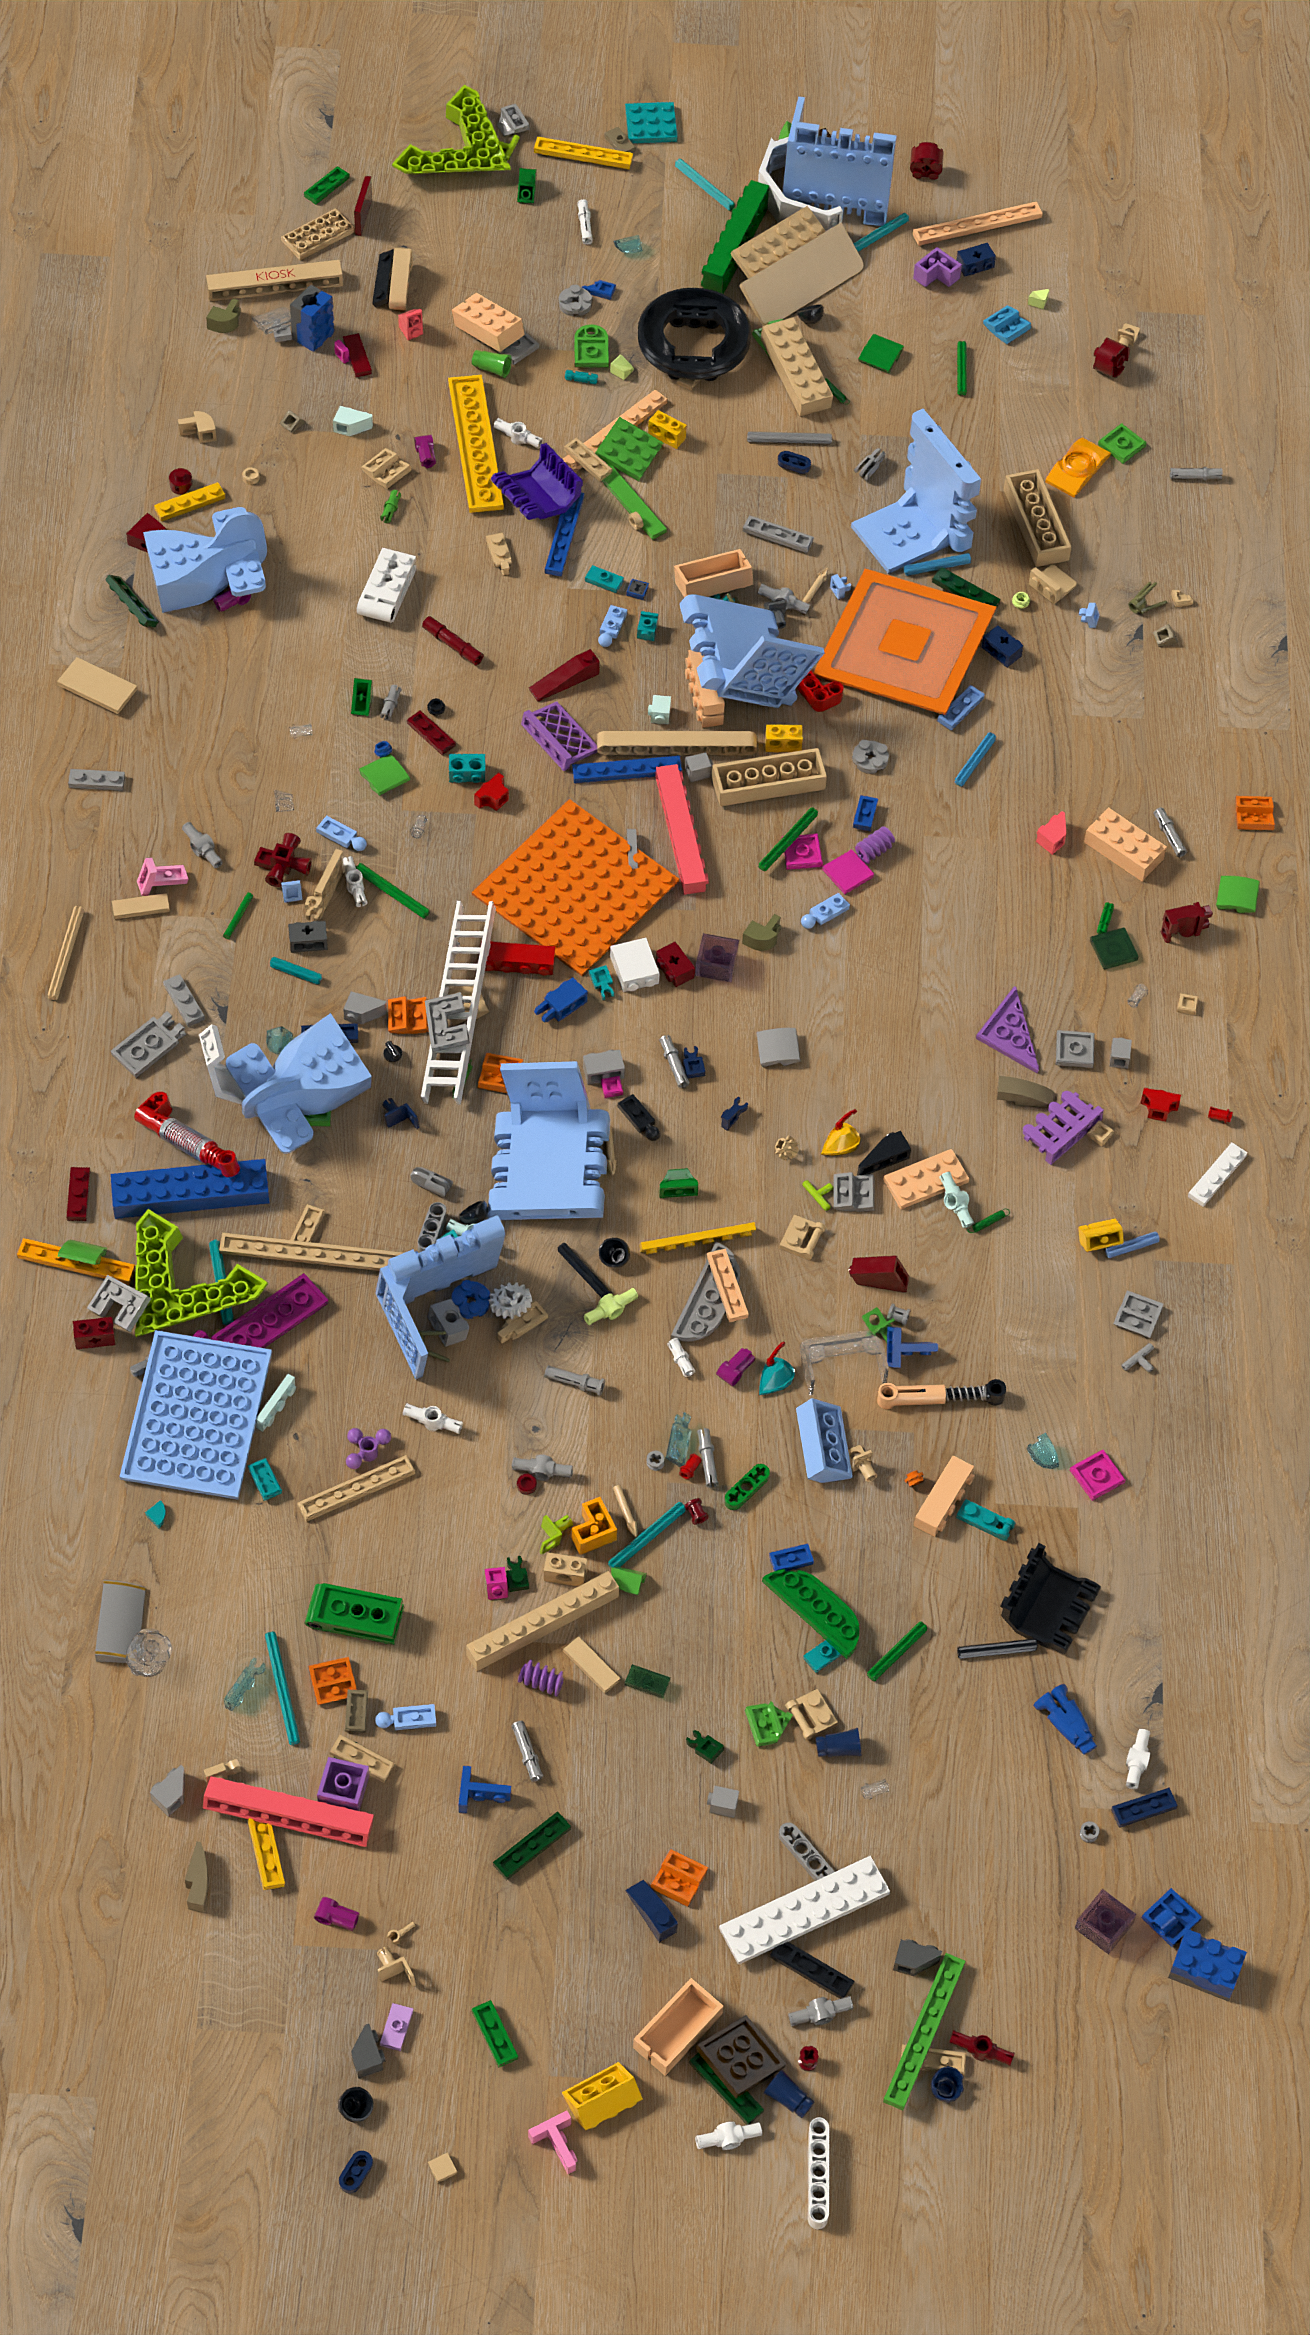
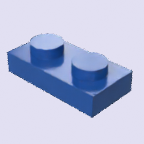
[853,795,878,831]
[769,1544,814,1571]

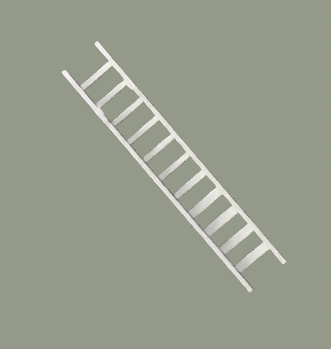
[421,901,496,1105]

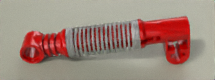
[134,1091,240,1177]

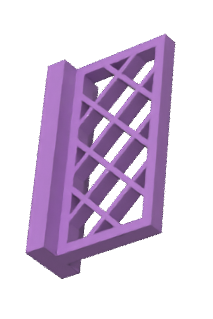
[521,702,598,771]

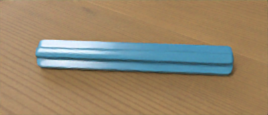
[904,553,971,576]
[955,732,996,787]

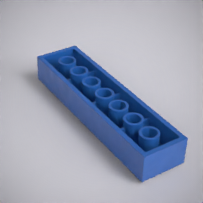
[110,1159,270,1219]

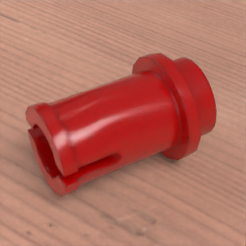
[1208,1106,1233,1124]
[679,1454,702,1480]

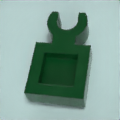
[506,1556,529,1592]
[686,1730,724,1764]

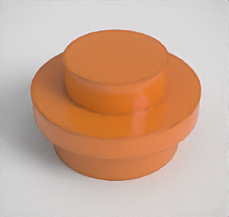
[904,1470,924,1487]

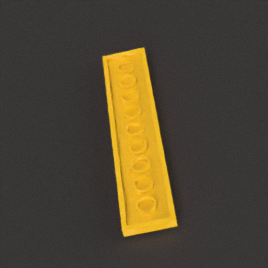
[448,375,504,513]

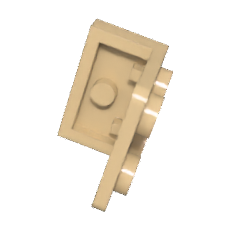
[1029,565,1077,604]

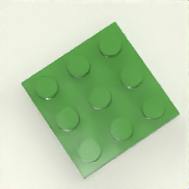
[595,417,664,481]

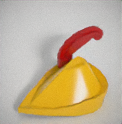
[821,1109,861,1155]

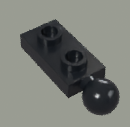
[617,1094,661,1141]

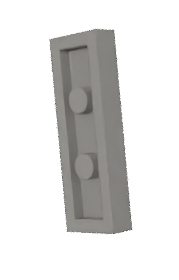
[68,769,125,791]
[163,974,205,1027]

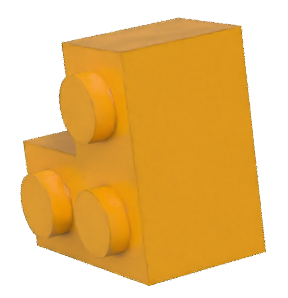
[572,1497,617,1555]

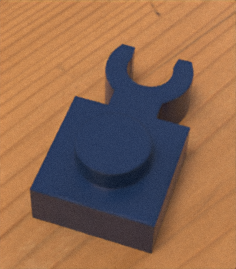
[683,1046,706,1079]

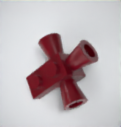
[254,833,312,887]

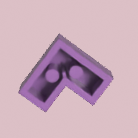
[913,247,962,287]

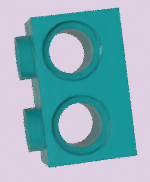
[449,754,485,783]

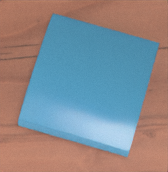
[983,305,1032,344]

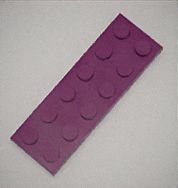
[211,1273,329,1348]

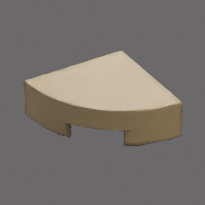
[1171,590,1193,607]

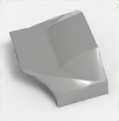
[497,103,529,136]

